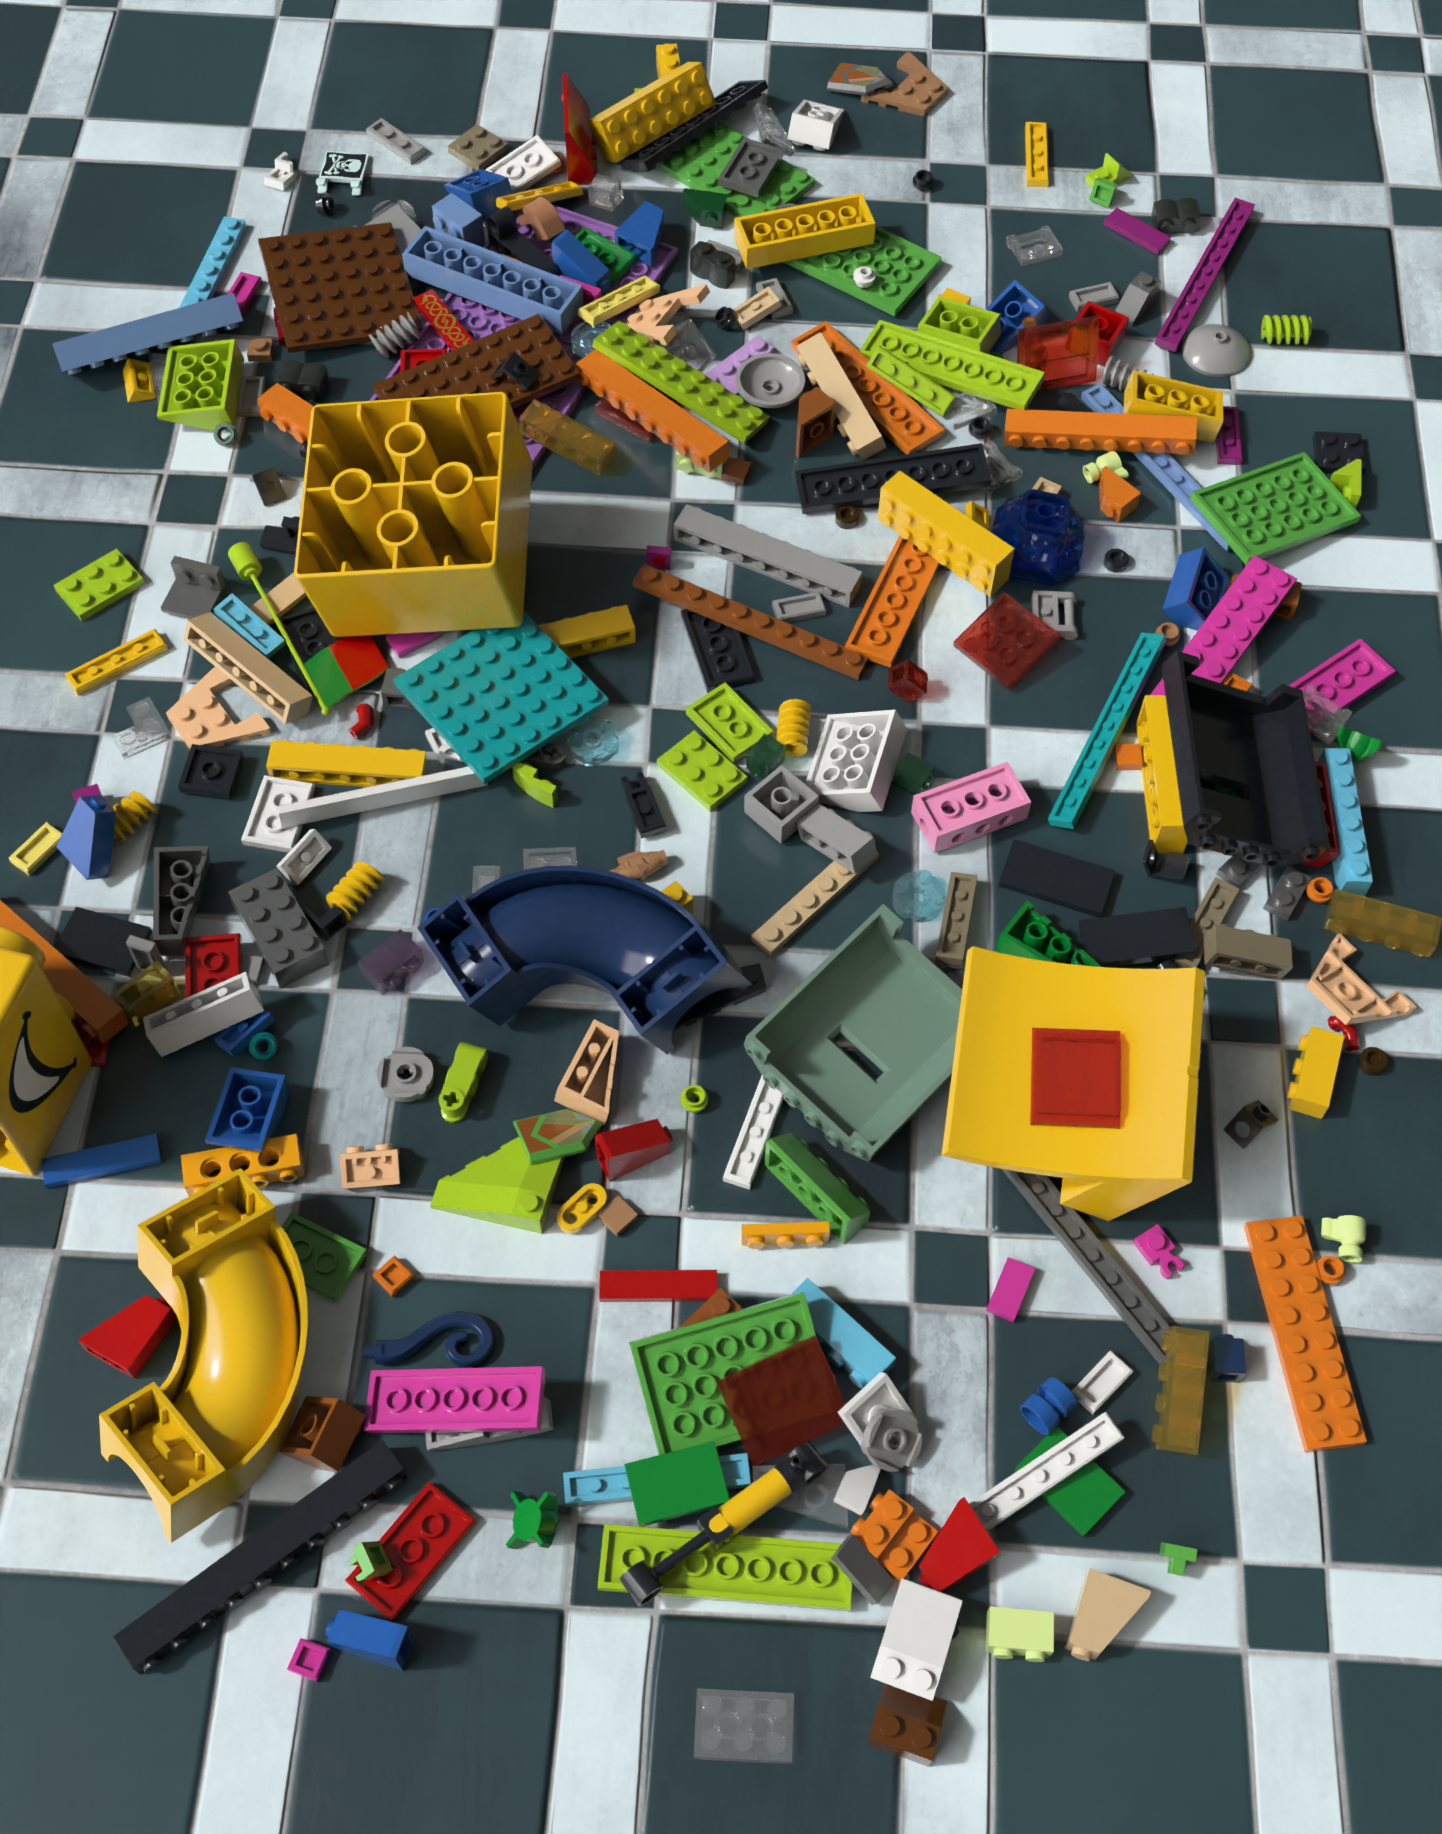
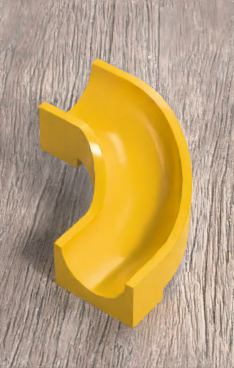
[99,1168,308,1543]

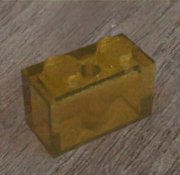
[112,961,181,1027]

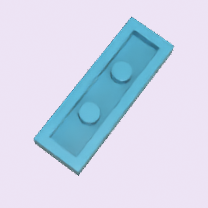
[214,593,285,659]

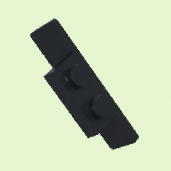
[259,516,300,554]

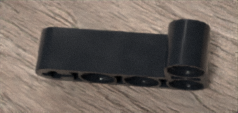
[486,206,560,277]

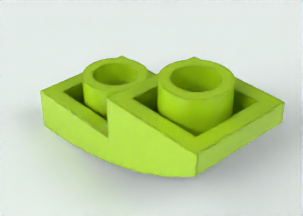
[512,763,558,808]

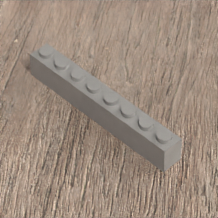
[674,504,862,608]

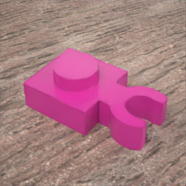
[1133,1224,1184,1280]

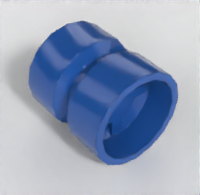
[1019,1377,1078,1435]

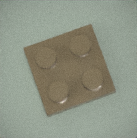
[448,124,509,170]

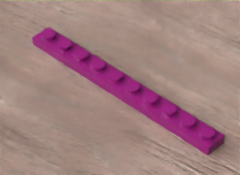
[1154,197,1255,352]

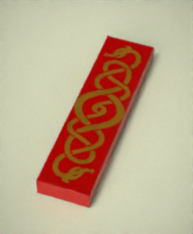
[413,289,474,351]

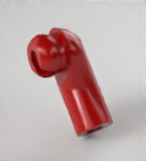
[349,703,374,739]
[1327,1016,1360,1051]

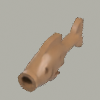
[609,850,668,880]

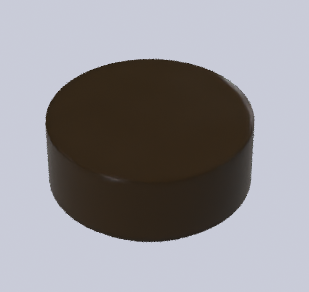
[835,506,859,529]
[1358,1047,1388,1076]

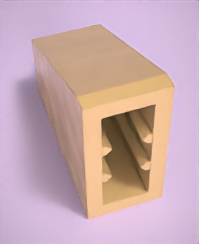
[1064,1568,1151,1661]

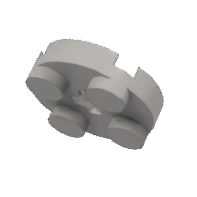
[377,1047,434,1102]
[861,1408,922,1472]

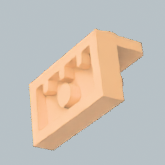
[339,1143,401,1189]

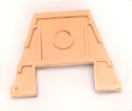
[625,284,710,345]
[166,666,272,749]
[1306,933,1417,1025]

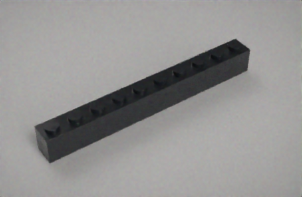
[113,1440,407,1674]

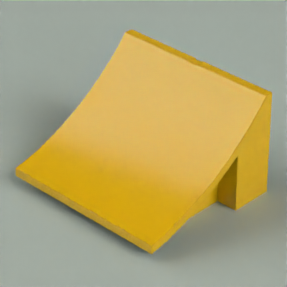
[942,946,1205,1221]

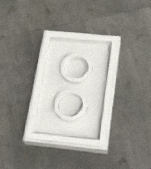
[486,135,562,194]
[241,775,316,853]

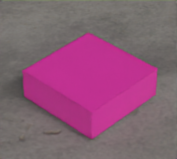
[287,1638,331,1682]

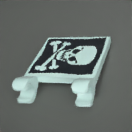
[316,151,369,196]

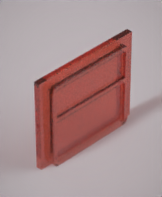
[1017,315,1100,391]
[1030,1028,1121,1129]
[716,1335,846,1467]

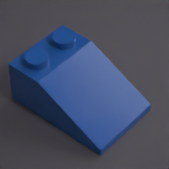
[444,169,513,220]
[985,280,1051,355]
[205,1067,290,1152]

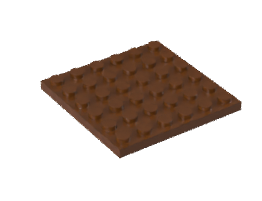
[258,222,423,353]

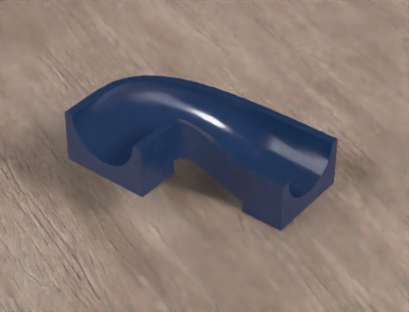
[417,865,752,1055]

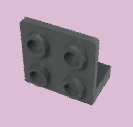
[161,556,226,619]

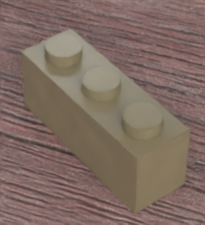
[1204,924,1293,980]

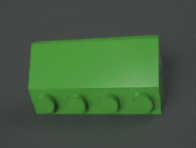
[764,1133,870,1245]

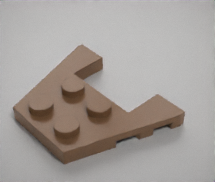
[861,51,948,117]

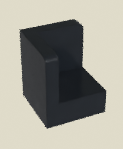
[302,904,346,942]

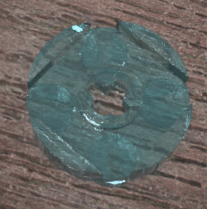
[571,321,611,358]
[568,717,619,767]
[892,870,946,923]

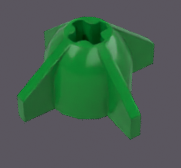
[1334,726,1384,763]
[506,1491,559,1550]

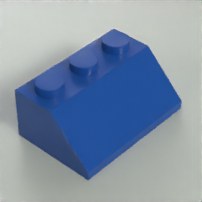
[1163,547,1230,631]

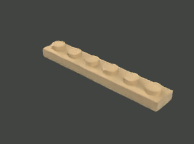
[751,852,879,957]

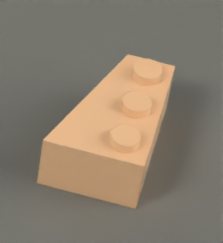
[554,1019,619,1125]

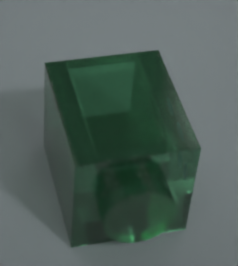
[746,733,786,779]
[893,752,935,795]

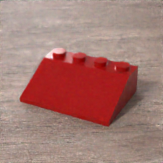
[562,73,598,185]

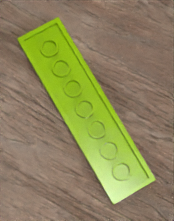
[859,320,1045,411]
[592,321,770,443]
[597,1524,852,1611]

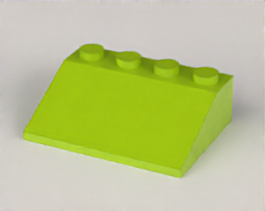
[157,339,244,430]

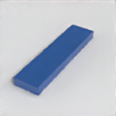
[42,1133,162,1189]

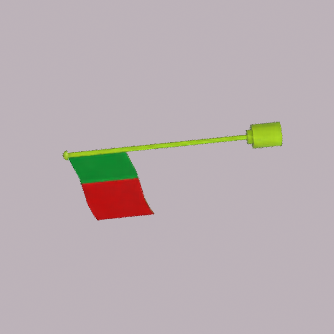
[228,542,388,716]

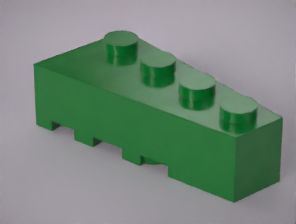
[995,900,1101,967]

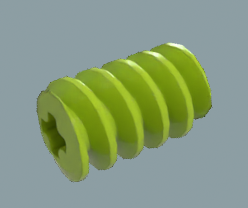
[1261,315,1312,345]

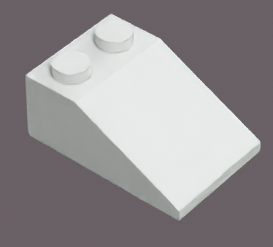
[787,99,844,151]
[870,1578,963,1701]

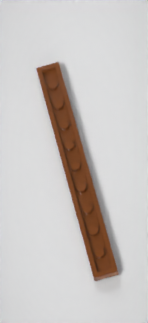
[633,564,868,680]

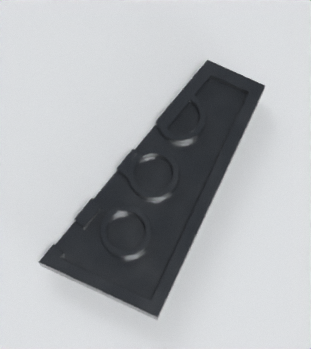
[673,963,766,1033]

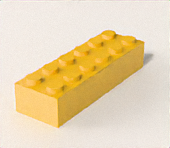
[588,62,716,163]
[734,193,876,269]
[878,471,1015,597]
[1136,695,1188,854]

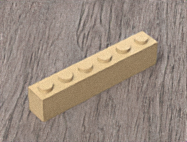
[797,332,886,461]
[184,612,313,724]

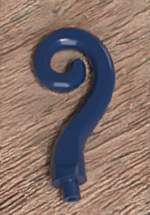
[363,1311,495,1368]

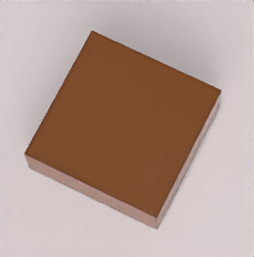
[721,456,751,485]

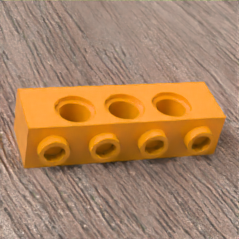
[181,1134,305,1196]

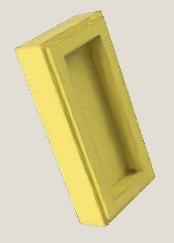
[9,822,62,876]

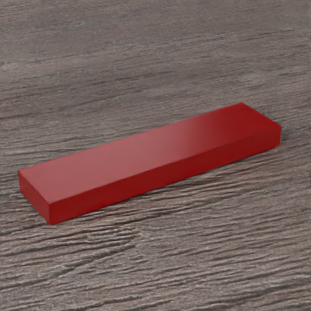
[599,1270,717,1302]

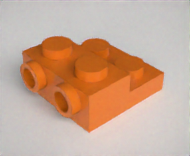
[850,1489,938,1583]

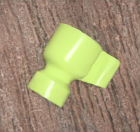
[1083,451,1129,483]
[1321,1215,1367,1263]

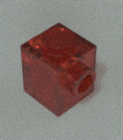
[888,659,928,703]

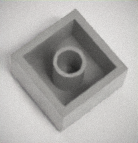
[744,765,819,844]

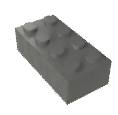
[228,868,329,989]

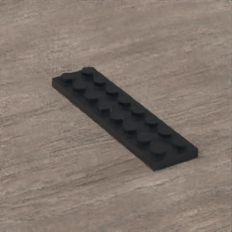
[619,80,768,172]
[795,443,991,514]

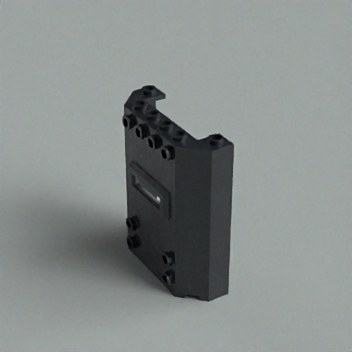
[1161,650,1330,868]

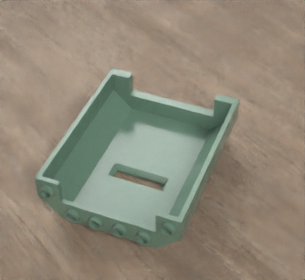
[744,904,962,1162]

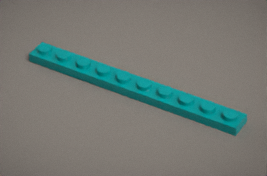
[1048,632,1166,829]

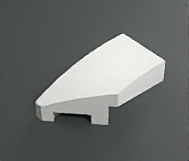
[264,152,294,191]
[425,728,464,762]
[833,1465,881,1515]

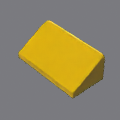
[123,358,156,403]

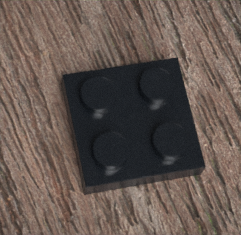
[1312,431,1366,475]
[178,744,244,799]

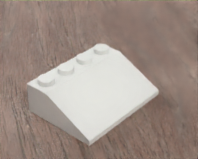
[805,710,907,812]

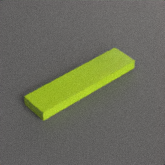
[866,345,956,417]

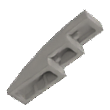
[425,1397,554,1451]

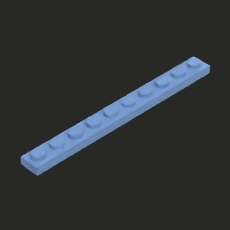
[1081,383,1232,551]

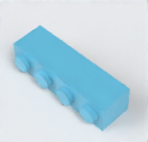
[791,1278,896,1388]

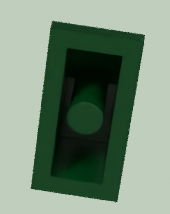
[683,188,727,229]

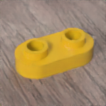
[557,1183,607,1234]

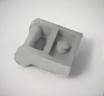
[1032,590,1078,640]

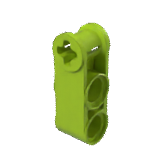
[439,1042,489,1123]

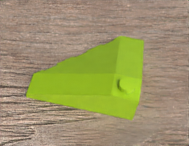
[430,1137,565,1234]

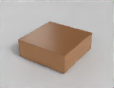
[597,1195,638,1237]

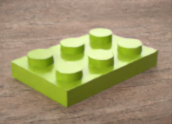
[53,548,145,621]
[686,682,773,763]
[657,730,747,812]

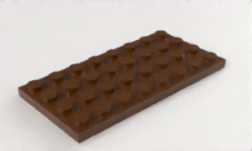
[372,314,581,409]

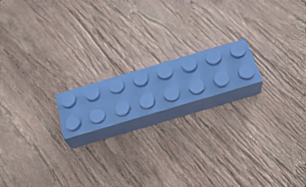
[402,226,584,335]
[52,293,243,375]

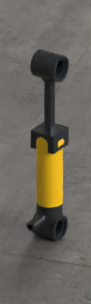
[620,1440,829,1607]

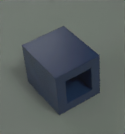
[1207,1334,1246,1383]

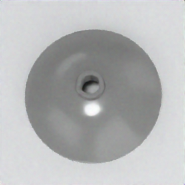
[1182,324,1250,377]
[735,353,805,408]

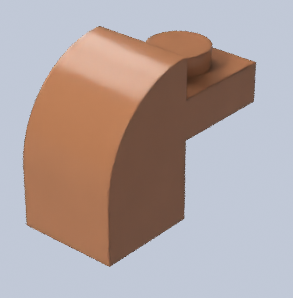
[517,197,565,241]

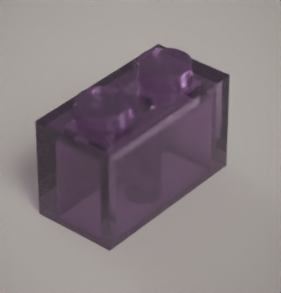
[358,929,424,995]

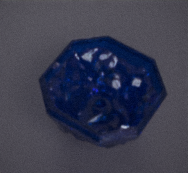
[989,489,1086,586]

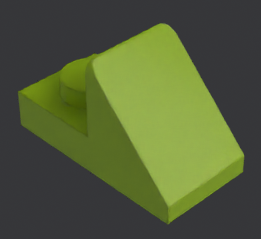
[1085,153,1132,188]
[1330,459,1362,509]

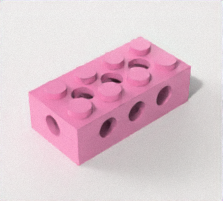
[911,762,1031,853]

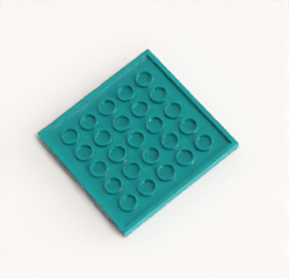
[393,610,609,785]

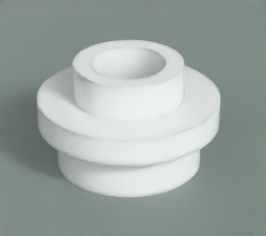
[853,266,876,288]

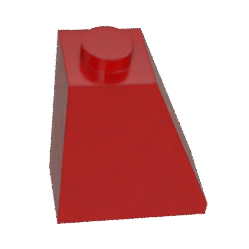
[595,1118,673,1182]
[79,1295,177,1379]
[918,1497,1001,1593]

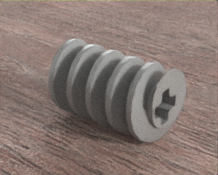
[368,311,421,359]
[1102,355,1154,392]

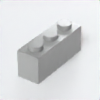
[796,803,878,874]

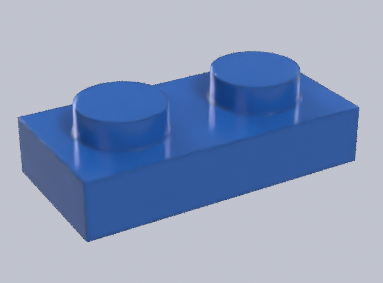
[214,1009,275,1058]

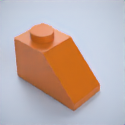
[1099,466,1141,523]

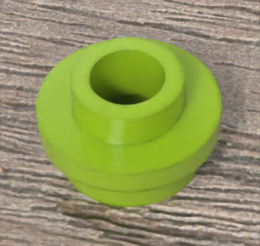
[680,1085,708,1113]

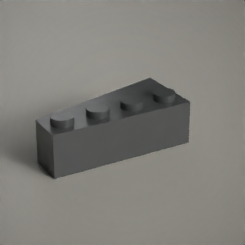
[153,846,211,956]

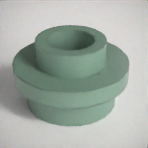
[214,423,238,447]

